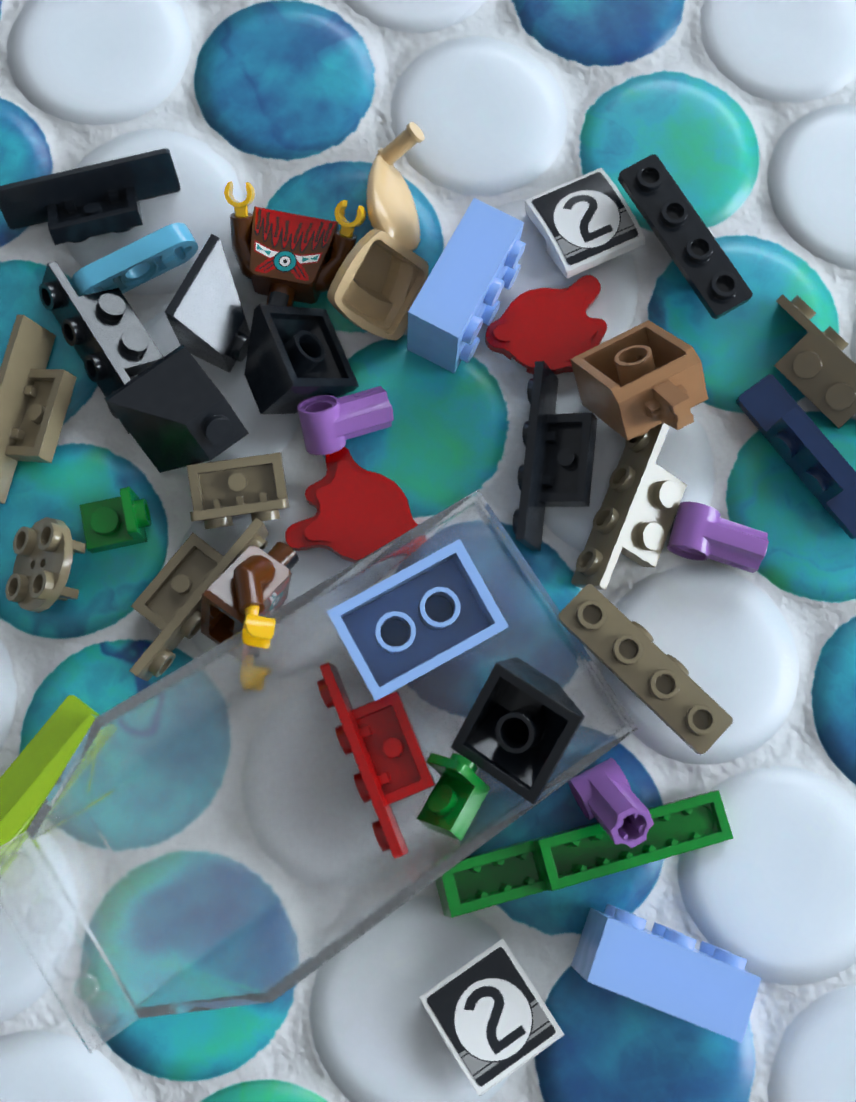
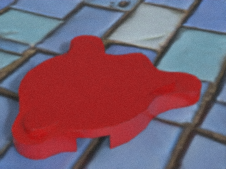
[485,275,607,375]
[285,446,423,564]

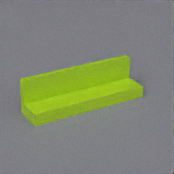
[0,695,117,872]

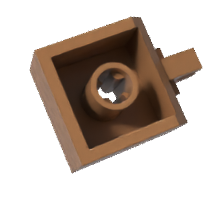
[570,320,708,441]

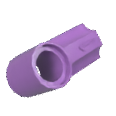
[297,386,394,455]
[667,501,769,573]
[568,758,654,848]

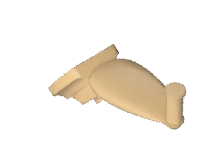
[327,122,429,340]

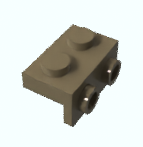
[187,452,290,529]

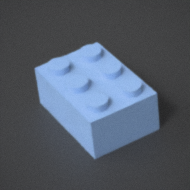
[407,198,526,373]
[326,539,509,701]
[571,904,761,1043]

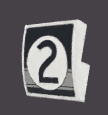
[525,168,645,279]
[419,939,564,1096]

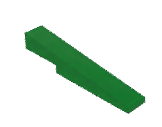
[432,790,734,918]

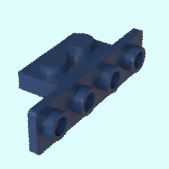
[736,374,856,539]

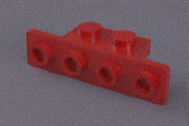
[317,662,436,859]

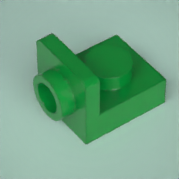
[80,487,151,554]
[417,753,491,841]

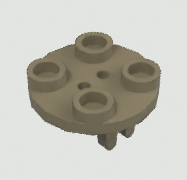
[5,517,86,613]

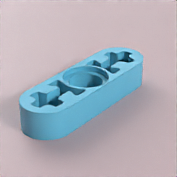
[71,223,198,297]

